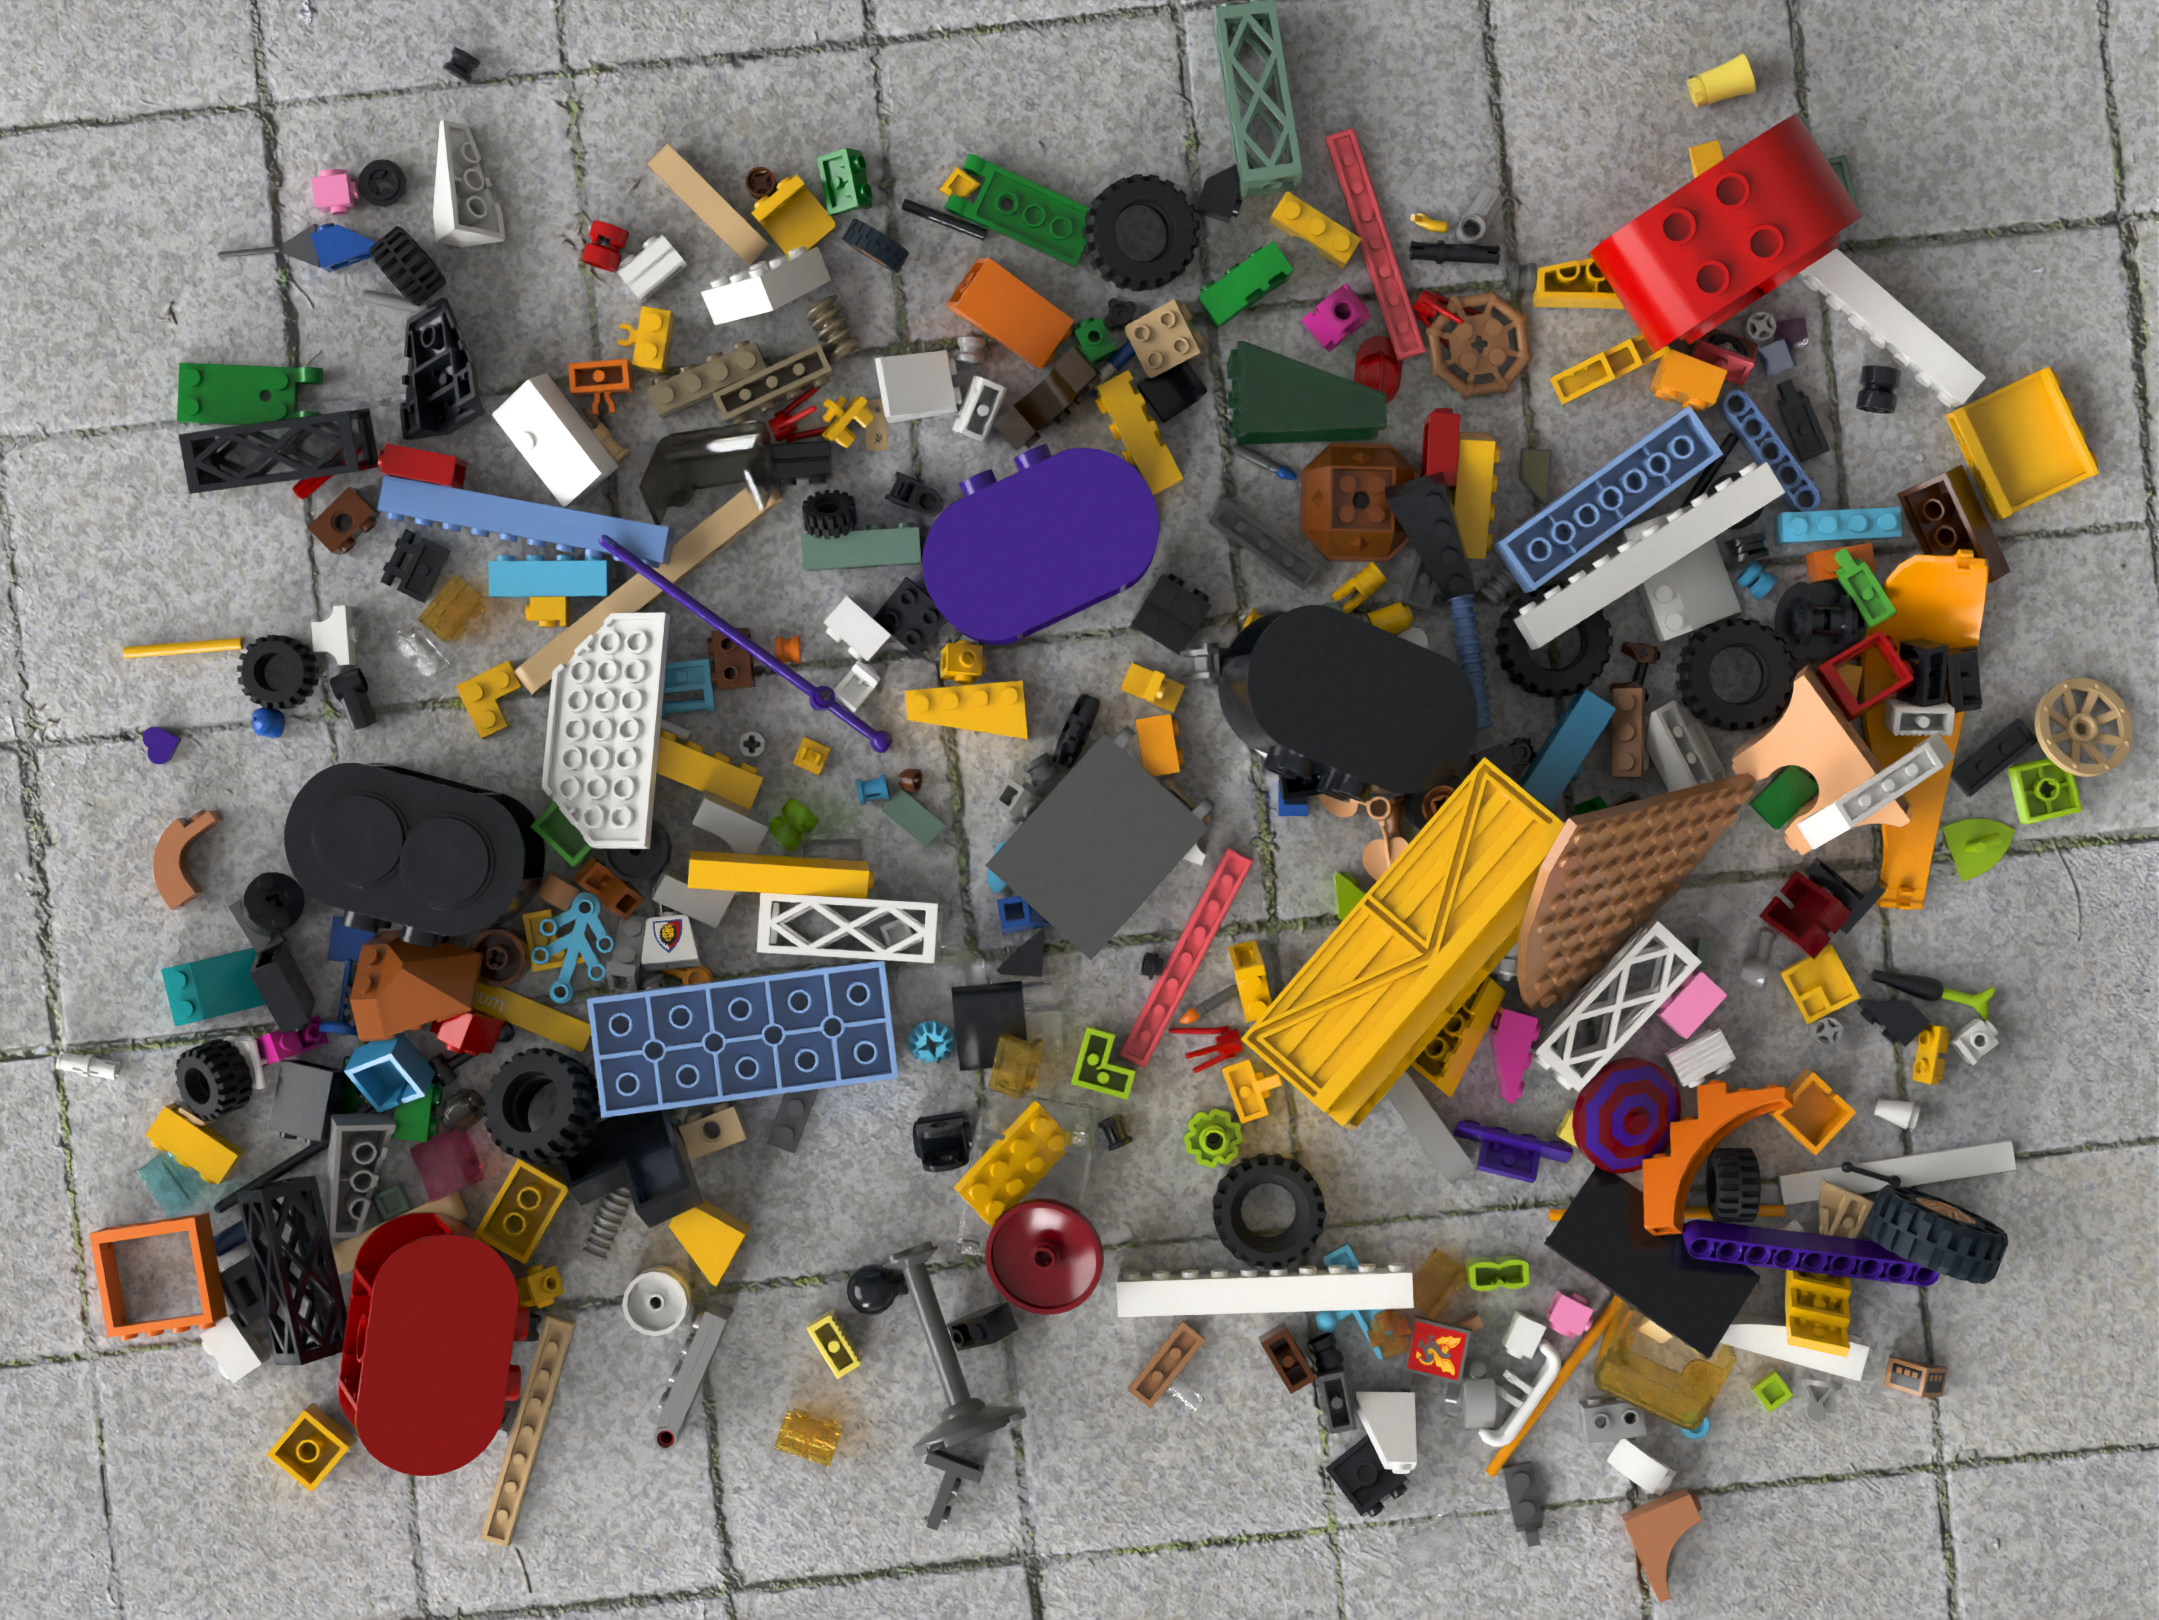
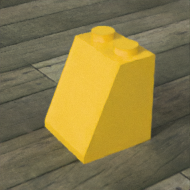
[669,1199,752,1287]

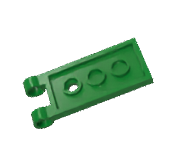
[945,154,1090,268]
[177,363,323,428]

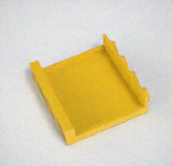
[1945,366,2099,521]

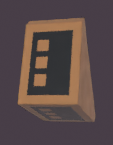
[1884,1356,1948,1397]

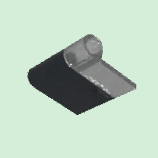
[951,978,1065,1071]

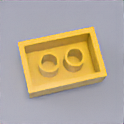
[476,1159,570,1264]

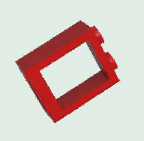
[1421,408,1460,491]
[378,443,468,490]
[1816,630,1914,722]

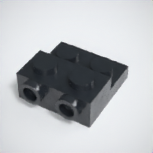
[1131,573,1212,656]
[1325,1434,1410,1518]

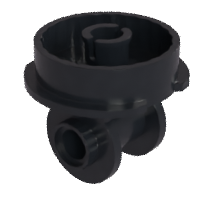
[1774,581,1865,660]

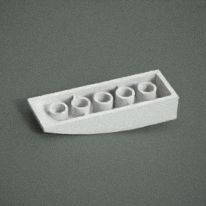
[1719,1314,1870,1381]

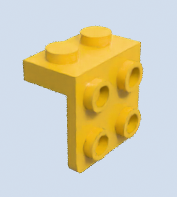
[752,174,836,256]

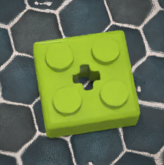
[2007,754,2082,824]

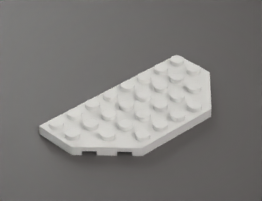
[542,612,670,849]

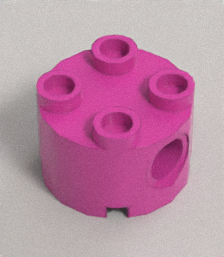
[1301,283,1371,352]

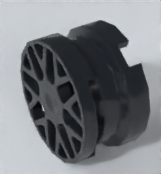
[1723,532,1770,565]

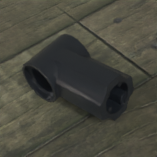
[330,668,377,731]

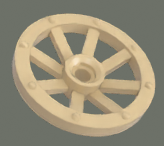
[2035,678,2133,777]

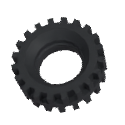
[1212,1153,1326,1270]

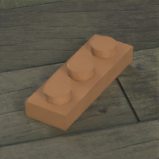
[1612,688,1645,778]
[1128,1320,1205,1408]

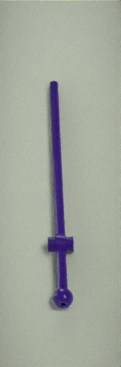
[598,535,893,753]

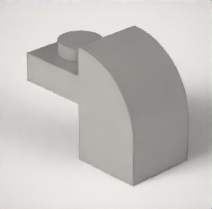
[1462,1358,1496,1428]

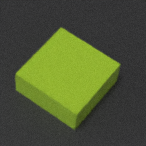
[1751,1370,1794,1413]

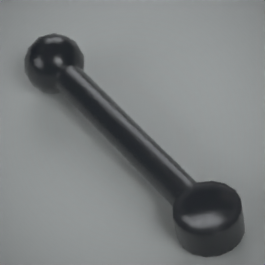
[1841,1161,1901,1186]

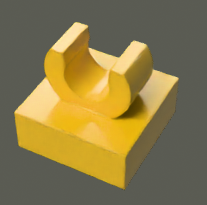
[792,737,832,776]

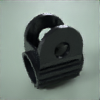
[913,1111,974,1172]

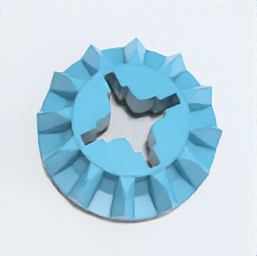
[908,1021,955,1064]

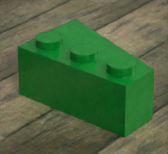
[1197,241,1293,329]

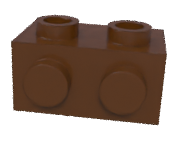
[707,627,756,690]

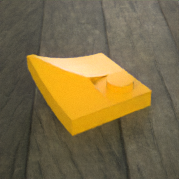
[1779,942,1861,1025]

